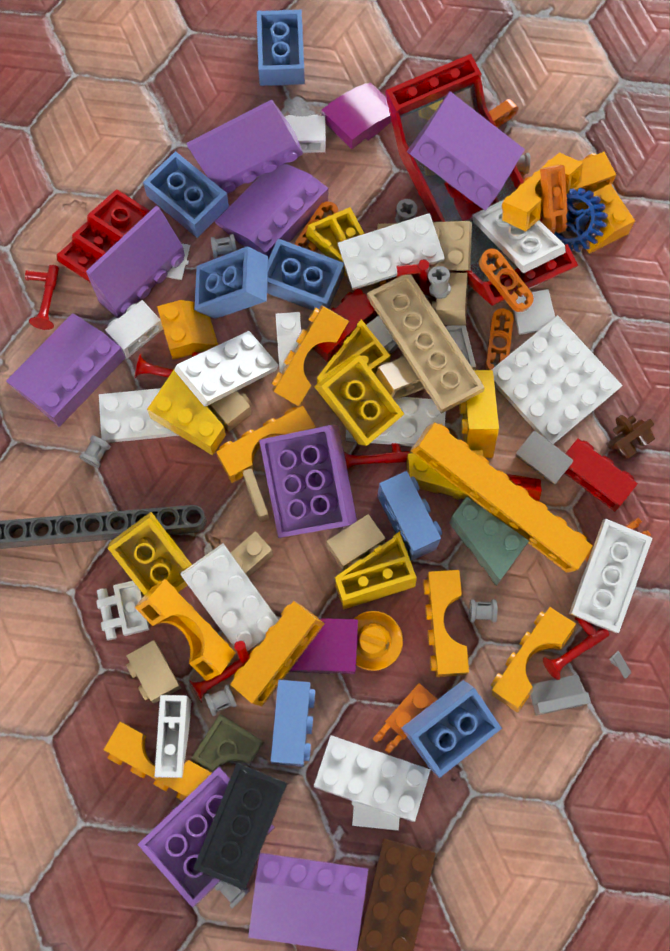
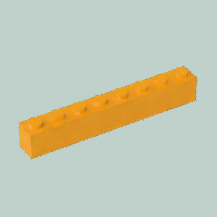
[410,422,593,573]

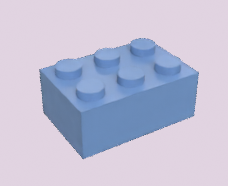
[257,10,305,86]
[143,151,229,238]
[267,239,344,310]
[194,246,268,319]
[377,471,442,561]
[271,680,315,767]
[401,680,502,778]

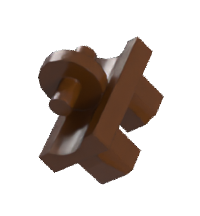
[606,415,655,458]

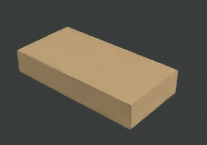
[243,468,269,522]

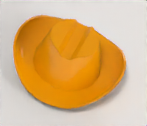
[354,611,403,671]

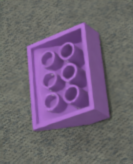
[407,91,525,211]
[187,100,303,193]
[215,163,328,259]
[86,205,185,319]
[6,313,125,427]
[259,425,357,538]
[138,767,275,907]
[248,853,368,951]

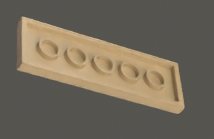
[367,274,485,414]

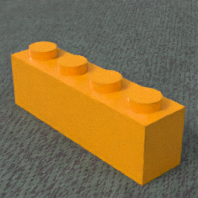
[523,152,616,212]
[230,601,325,707]

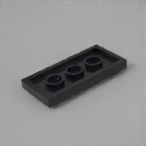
[193,763,288,891]

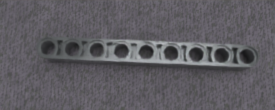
[0,505,207,549]

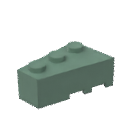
[449,497,529,586]

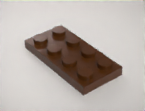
[357,839,436,951]

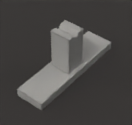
[609,651,632,679]

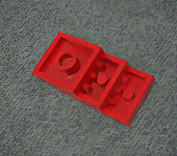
[57,189,150,283]

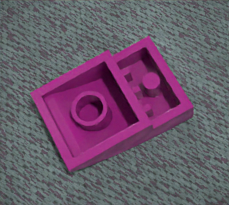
[321,83,392,149]
[289,618,358,674]

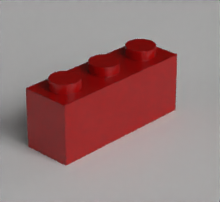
[312,288,378,363]
[564,438,638,512]

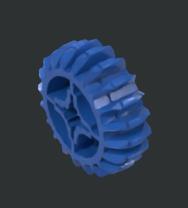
[554,188,608,252]

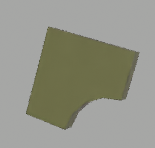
[191,714,264,773]

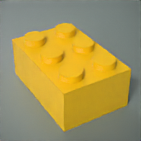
[314,355,404,446]
[107,512,192,596]

